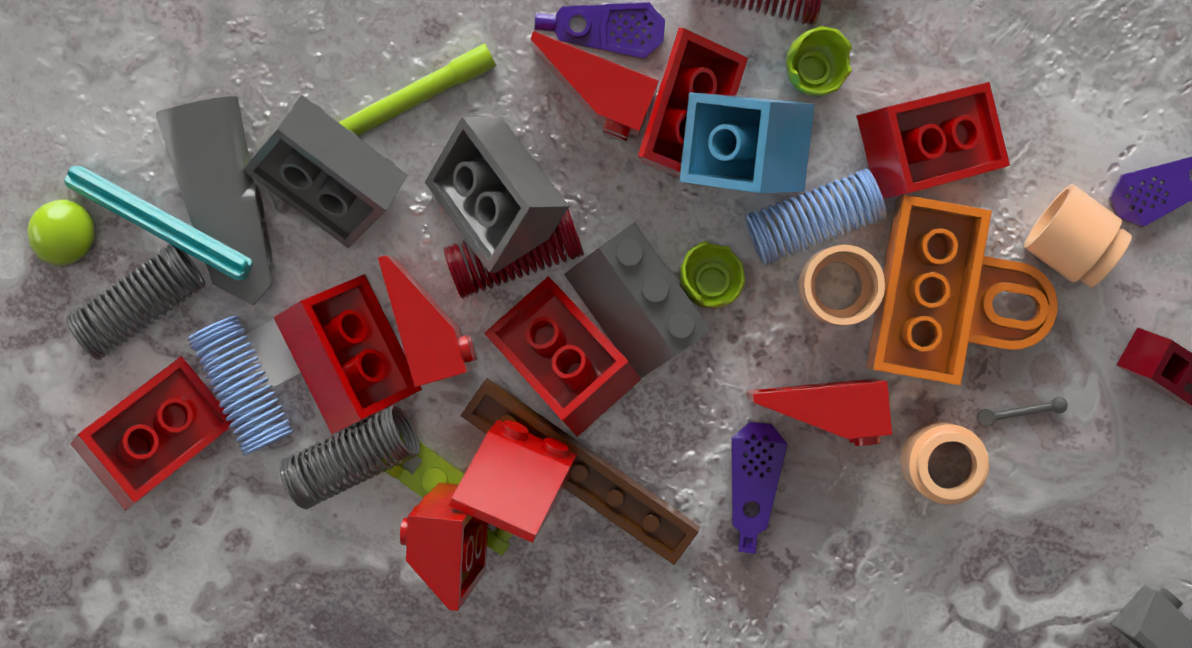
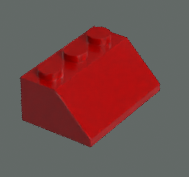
[638,28,748,178]
[273,274,422,434]
[400,483,488,611]

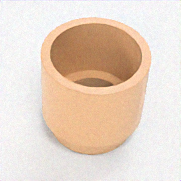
[1023,184,1132,288]
[798,245,885,325]
[900,421,989,505]

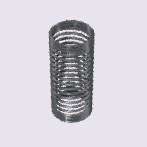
[66,244,205,360]
[280,405,420,510]

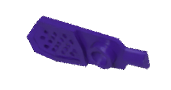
[534,2,665,59]
[1109,157,1192,227]
[731,421,788,554]

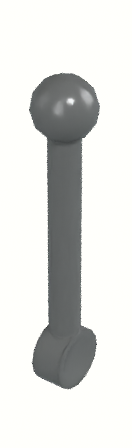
[977,397,1068,426]

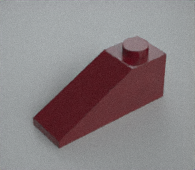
[1116,327,1192,410]

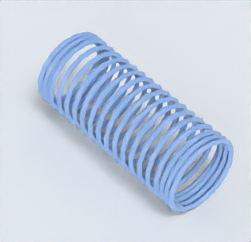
[745,168,887,266]
[187,315,294,456]

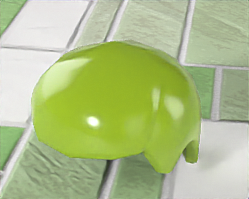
[785,26,852,97]
[27,199,95,267]
[679,241,746,309]

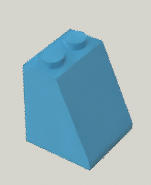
[680,92,815,193]

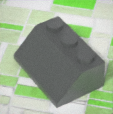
[243,95,408,248]
[425,116,569,273]
[564,222,711,378]
[1110,585,1192,648]

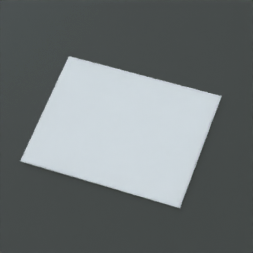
[230,320,301,397]

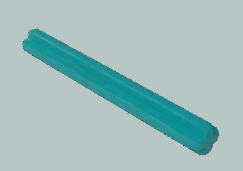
[64,166,253,280]

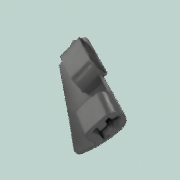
[156,96,273,305]

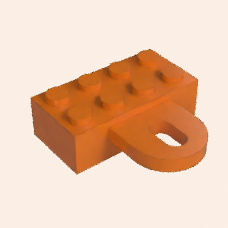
[866,195,1058,385]

